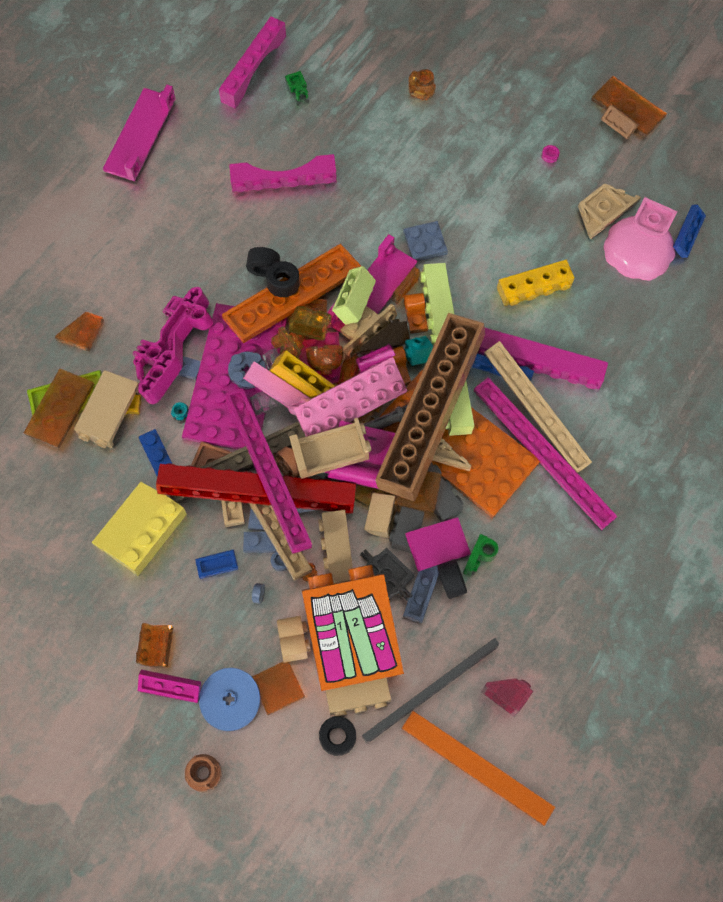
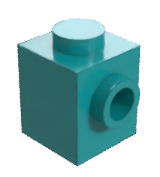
[404,336,433,366]

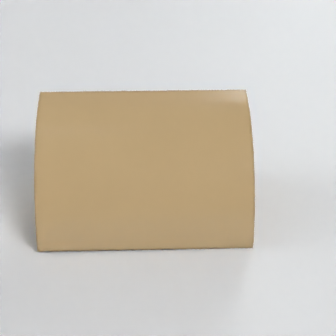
[364,493,399,539]

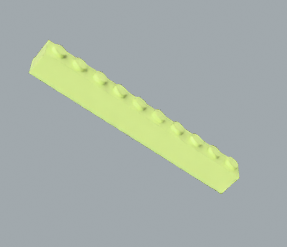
[419,263,474,436]

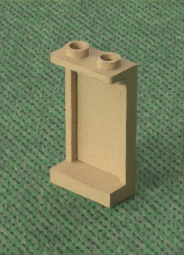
[74,370,140,448]
[289,417,372,479]

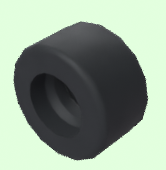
[246,247,280,277]
[266,261,299,297]
[437,559,467,599]
[319,716,356,756]

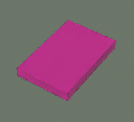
[405,517,471,572]

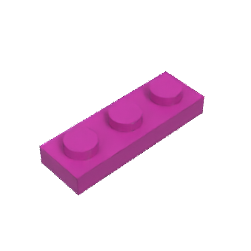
[137,669,201,703]

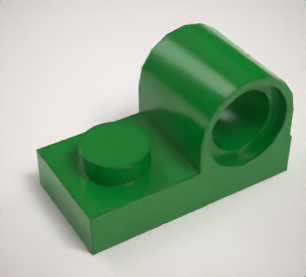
[463,534,499,576]

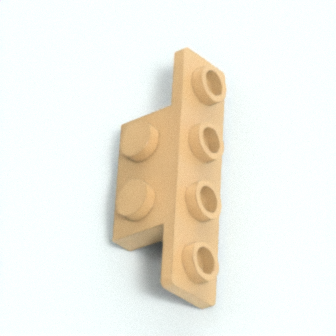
[340,304,397,363]

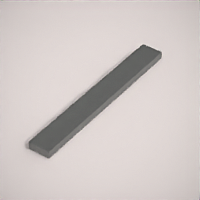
[362,638,499,743]

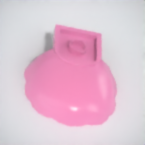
[604,197,678,281]

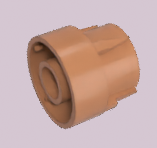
[274,447,300,478]
[185,754,222,792]

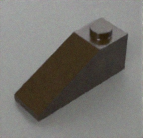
[353,319,410,354]

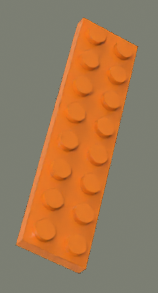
[222,243,361,343]

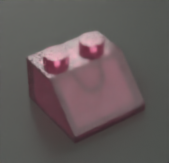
[481,678,534,717]

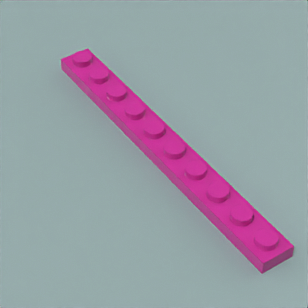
[474,377,617,530]
[225,388,312,554]

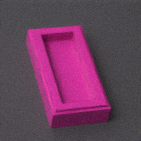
[356,344,395,371]

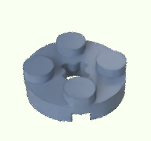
[228,352,266,389]

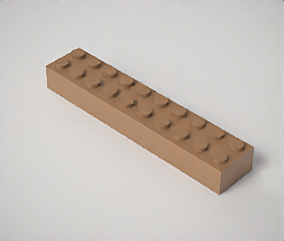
[375,313,485,501]

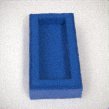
[195,549,239,579]

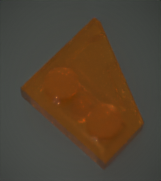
[55,312,104,352]

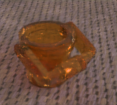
[409,69,436,100]

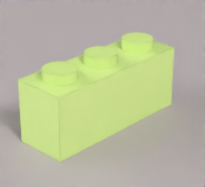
[332,266,376,325]

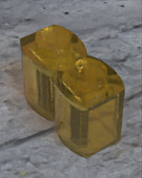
[289,306,332,340]

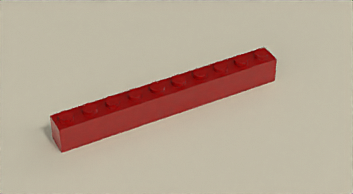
[156,463,356,514]

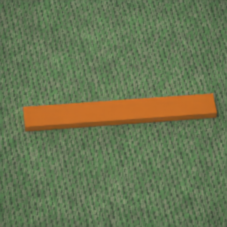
[401,711,555,826]

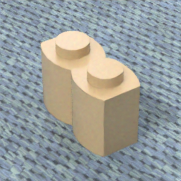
[277,616,311,663]

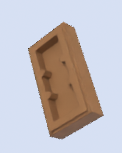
[601,105,639,139]

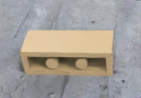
[325,678,391,717]

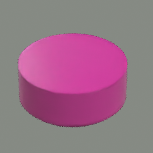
[541,145,560,163]

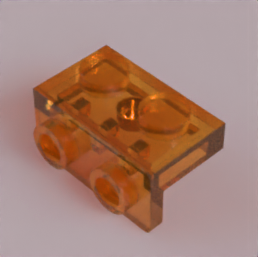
[136,623,174,667]

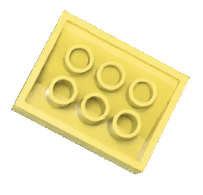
[91,482,187,576]

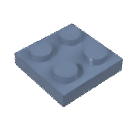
[403,221,448,262]

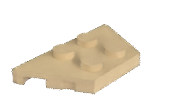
[578,184,641,239]

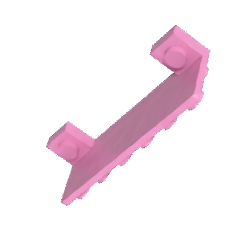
[287,357,407,437]

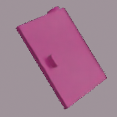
[325,420,395,489]

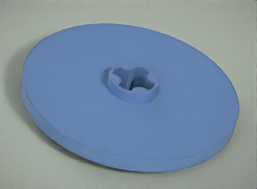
[199,668,261,731]

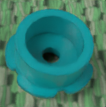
[171,402,188,420]

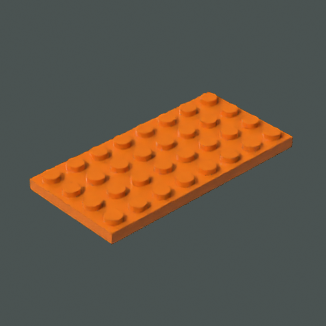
[380,370,540,518]

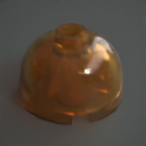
[306,345,343,375]

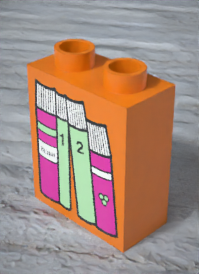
[302,565,404,691]

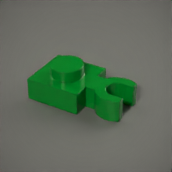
[285,71,308,101]

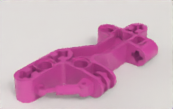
[132,287,213,404]

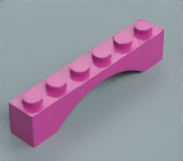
[219,16,286,109]
[229,154,337,192]

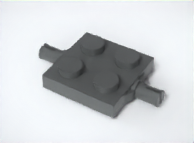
[360,548,414,601]

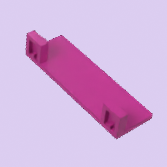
[103,84,176,181]
[326,234,417,334]

